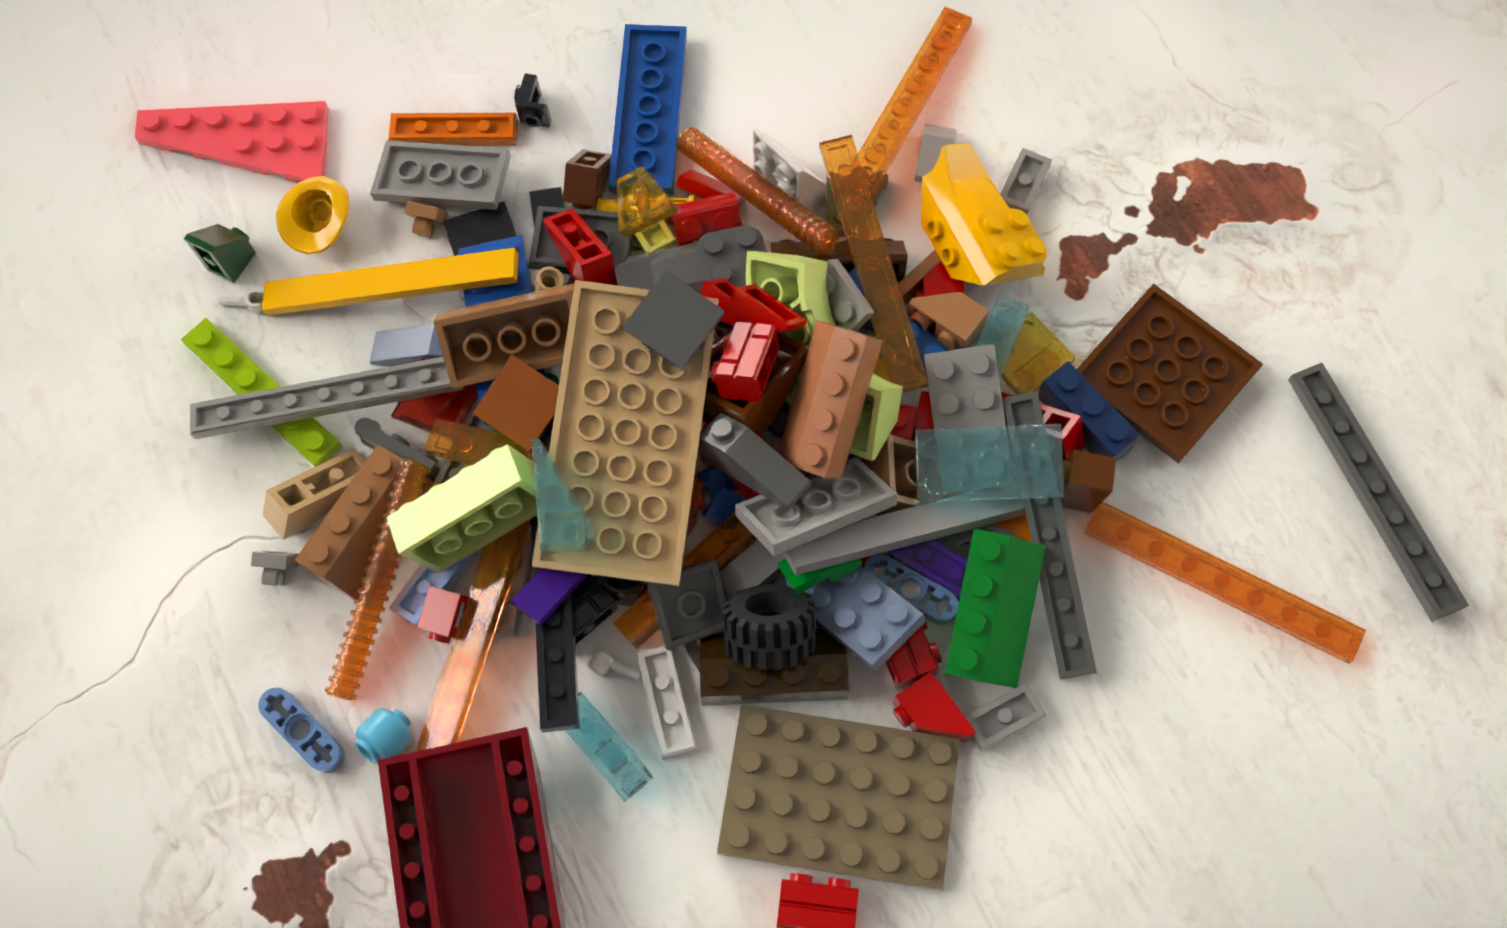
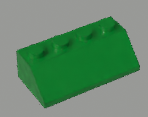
[944,529,1046,688]

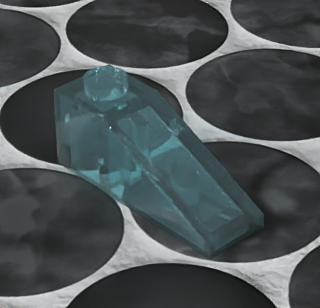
[976,293,1030,378]
[531,438,595,554]
[565,691,654,802]

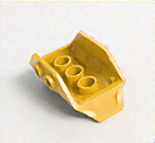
[921,142,1047,286]

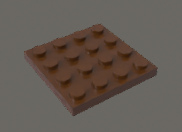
[1077,283,1263,464]

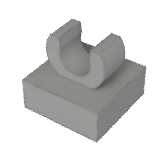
[251,550,299,586]

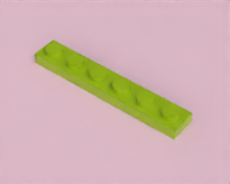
[180,318,342,467]

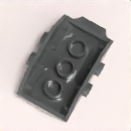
[614,226,767,328]

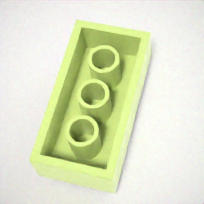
[387,444,546,573]

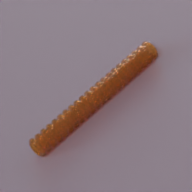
[677,127,839,255]
[324,459,431,701]

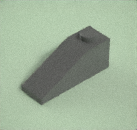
[699,413,811,510]

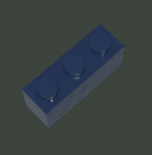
[1038,361,1141,462]

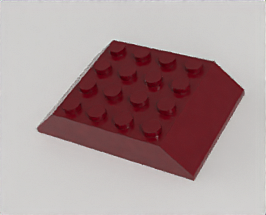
[378,727,566,928]

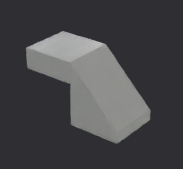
[914,124,957,182]
[720,540,786,600]

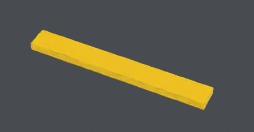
[262,248,519,316]

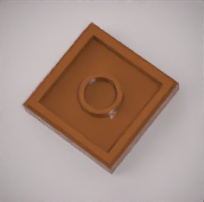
[472,354,559,453]

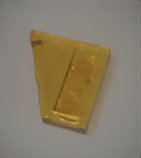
[617,166,678,238]
[1001,312,1076,395]

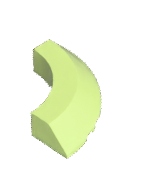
[745,251,903,461]

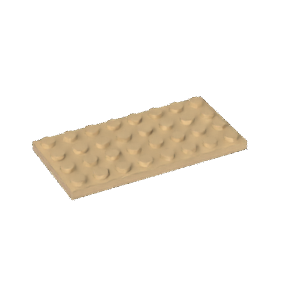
[532,280,719,587]

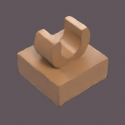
[405,201,448,238]

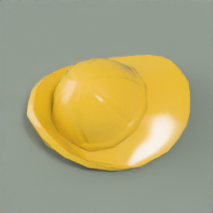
[276,176,349,255]

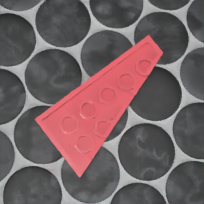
[134,101,329,183]

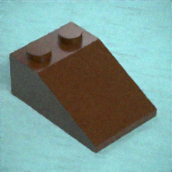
[702,332,809,436]

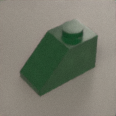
[184,224,256,283]

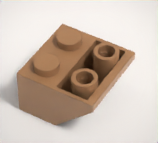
[907,292,989,351]

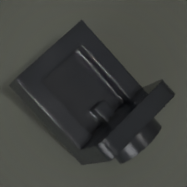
[514,73,551,127]

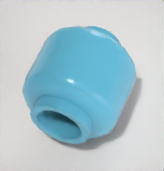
[355,708,412,764]

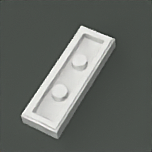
[636,645,698,760]

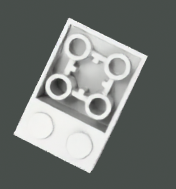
[753,127,827,224]

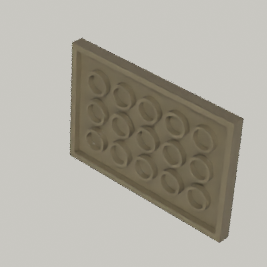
[717,704,960,891]

